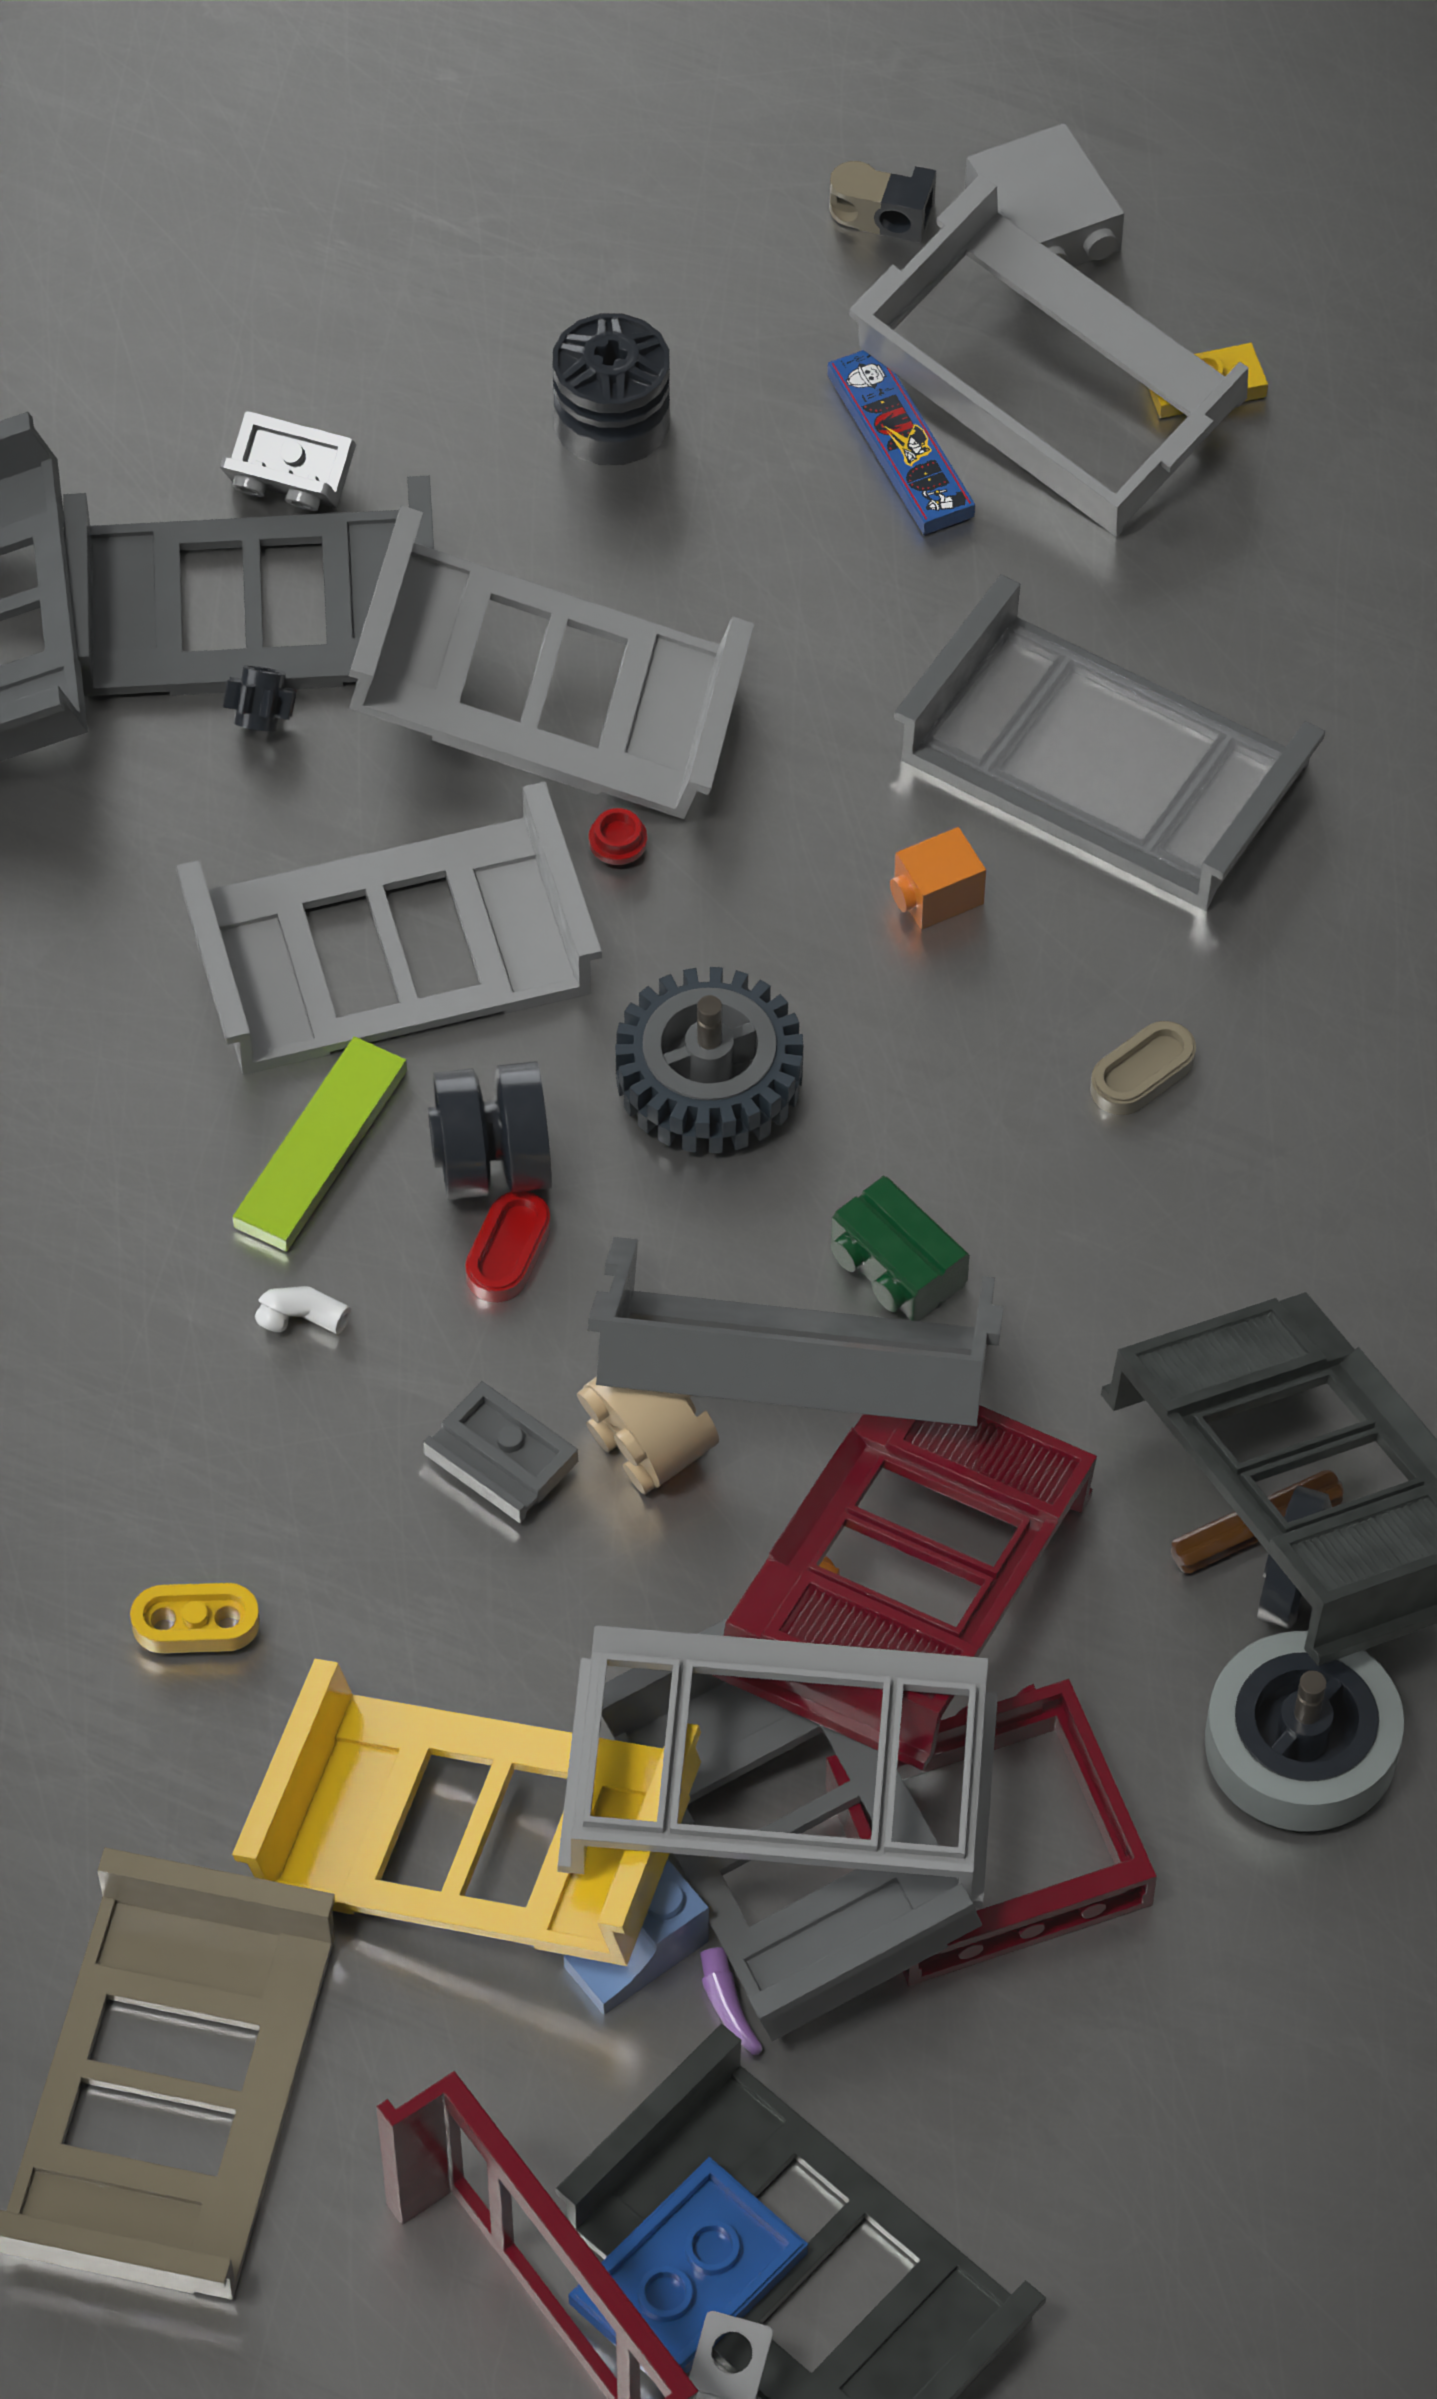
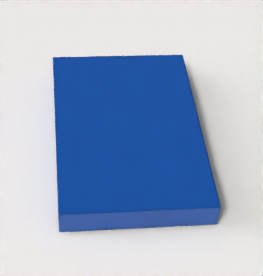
[568,2157,808,2376]

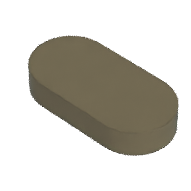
[1090,1021,1196,1115]

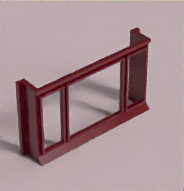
[376,2070,699,2399]

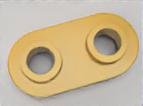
[130,1583,260,1653]

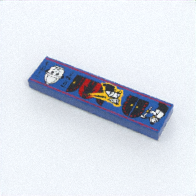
[827,350,975,535]

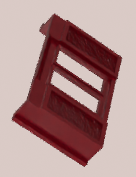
[713,1405,1097,1771]

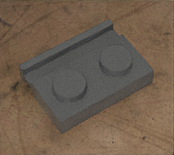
[423,1381,579,1523]

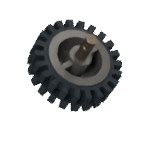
[615,967,804,1153]

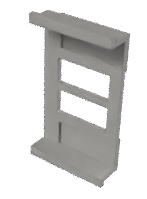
[348,505,754,819]
[176,782,602,1075]

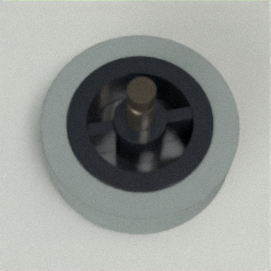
[1205,1631,1404,1831]

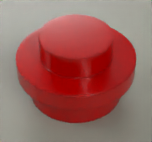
[588,808,647,865]

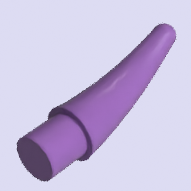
[700,1947,762,2055]

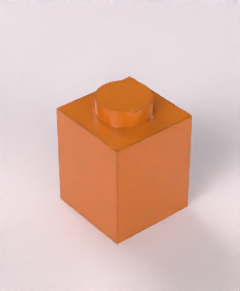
[890,826,986,930]

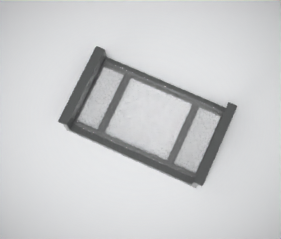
[894,574,1325,911]

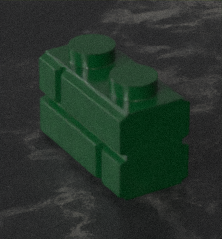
[830,1175,970,1321]

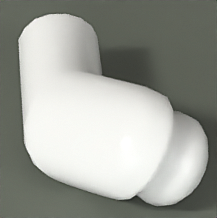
[255,1286,352,1334]

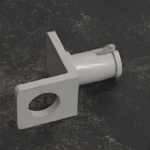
[689,2311,774,2399]

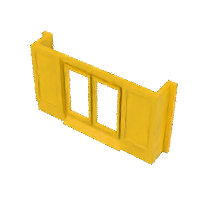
[232,1659,701,1966]

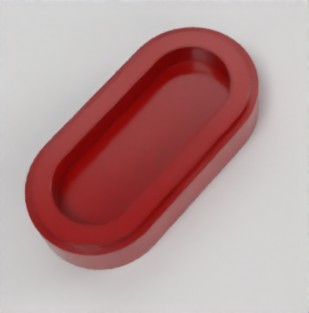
[465,1191,550,1303]

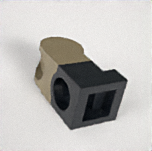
[829,161,936,243]

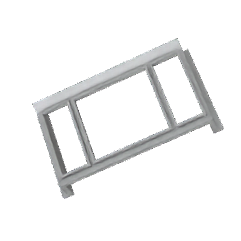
[557,1625,998,1908]

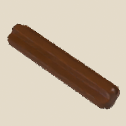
[1171,1470,1344,1573]

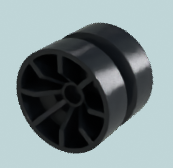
[428,1061,552,1200]

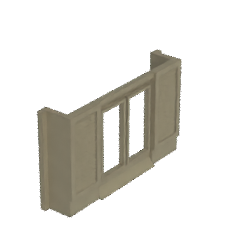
[0,1847,335,2300]

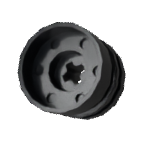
[552,313,670,465]

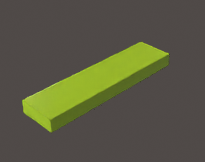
[232,1036,407,1252]

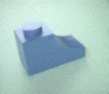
[564,1860,709,2015]

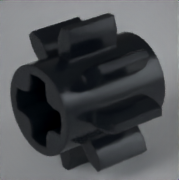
[223,665,297,732]

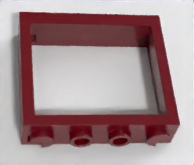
[826,1679,1157,1987]

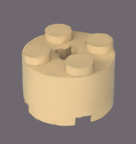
[577,1377,719,1494]

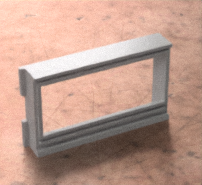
[849,174,1248,537]

